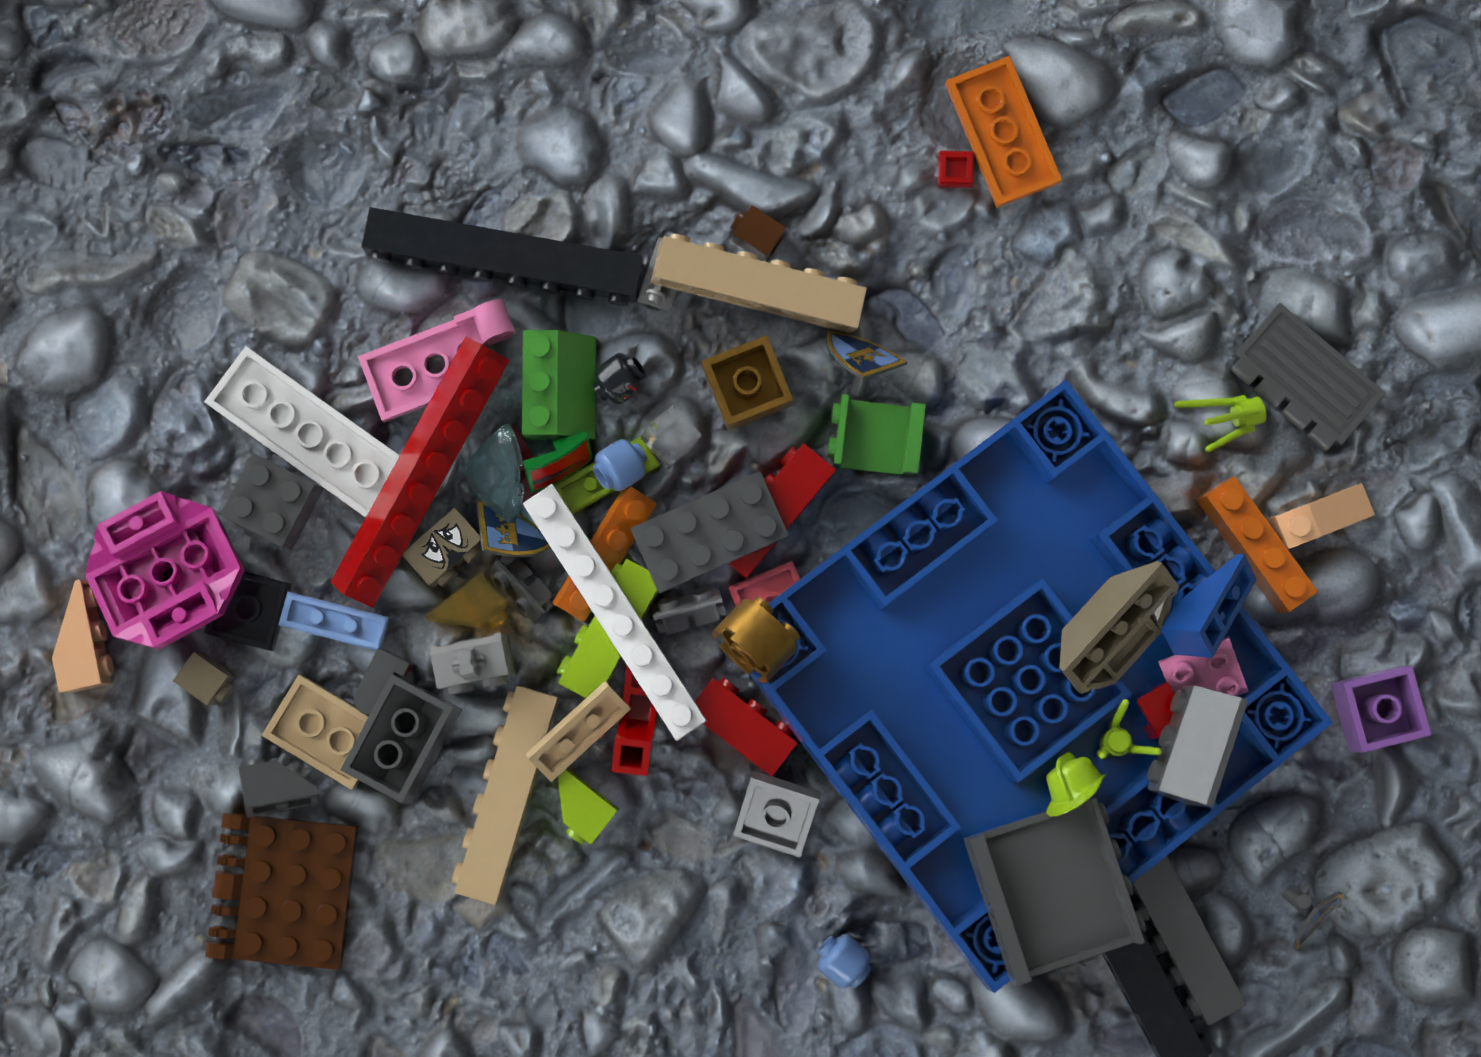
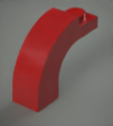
[612,653,664,776]

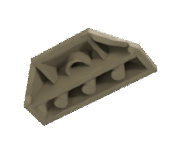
[1059,561,1179,694]

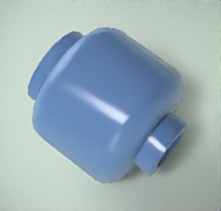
[593,439,647,491]
[818,934,871,988]

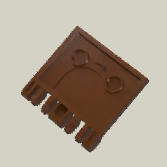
[205,813,359,970]

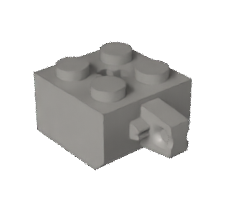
[430,632,516,695]

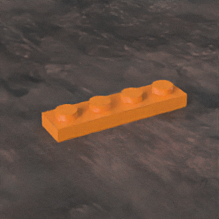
[552,486,657,622]

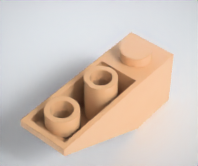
[52,580,114,693]

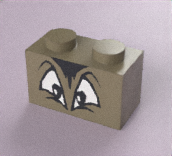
[402,507,483,588]

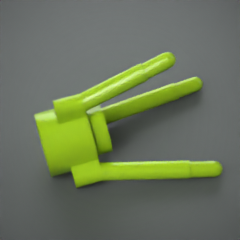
[1174,395,1267,453]
[1097,699,1162,760]

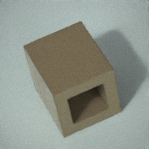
[173,652,237,705]

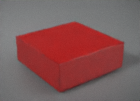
[938,151,974,188]

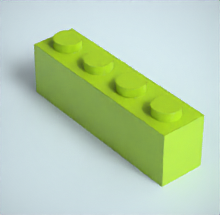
[556,559,658,698]

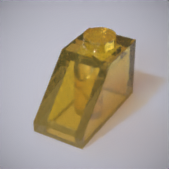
[425,573,511,629]

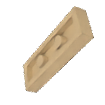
[525,681,631,782]

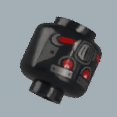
[593,352,647,404]

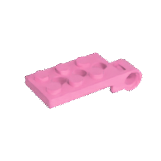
[358,299,516,423]

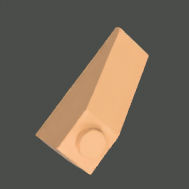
[1266,483,1375,549]

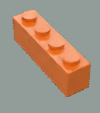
[1196,476,1318,614]

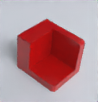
[1137,682,1175,739]

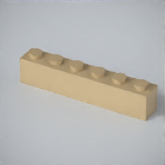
[651,234,867,334]
[452,686,560,905]

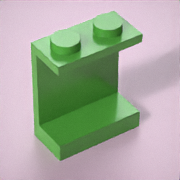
[827,394,926,477]

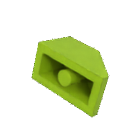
[558,767,620,845]

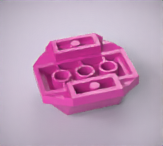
[85,491,245,650]

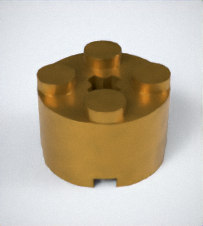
[712,596,800,683]

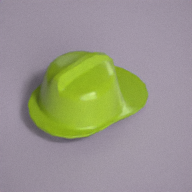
[1046,752,1107,817]

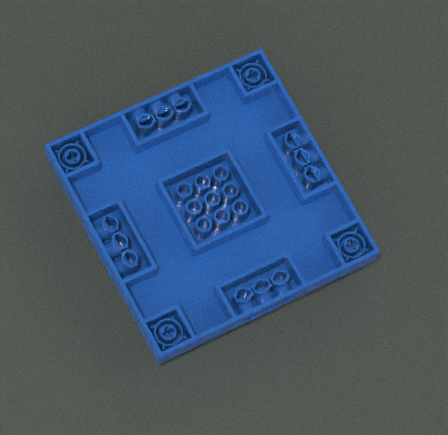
[750,380,1333,993]

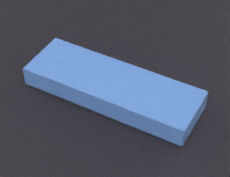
[278,592,391,650]

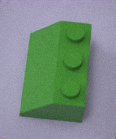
[522,330,596,440]

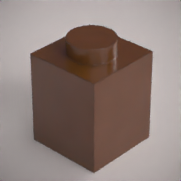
[730,205,786,262]

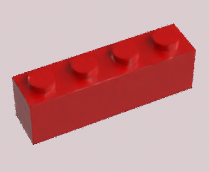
[728,443,836,580]

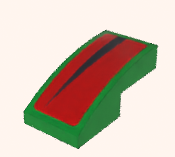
[523,431,593,493]

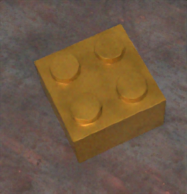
[702,335,793,431]

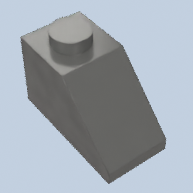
[239,758,319,818]

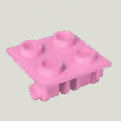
[1158,637,1249,696]

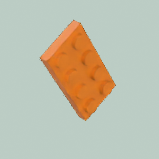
[945,56,1062,208]

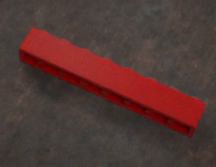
[330,336,510,608]

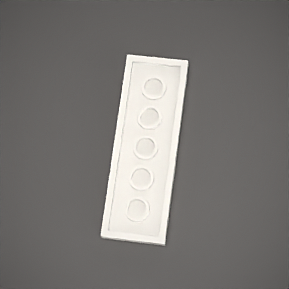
[204,346,400,517]

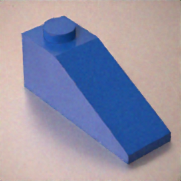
[1161,554,1257,658]

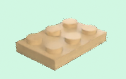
[261,674,369,790]

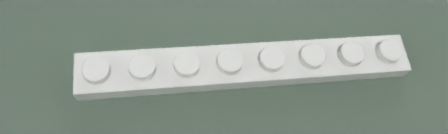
[523,484,707,741]

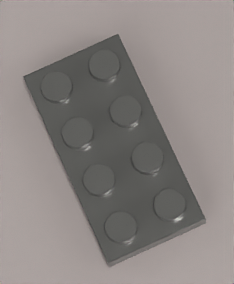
[630,472,789,594]

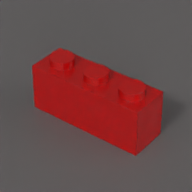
[695,677,797,776]

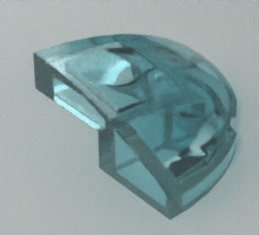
[462,424,524,523]

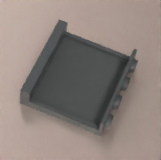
[963,797,1146,986]

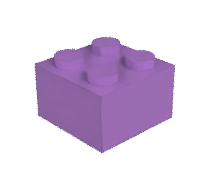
[1330,665,1432,753]

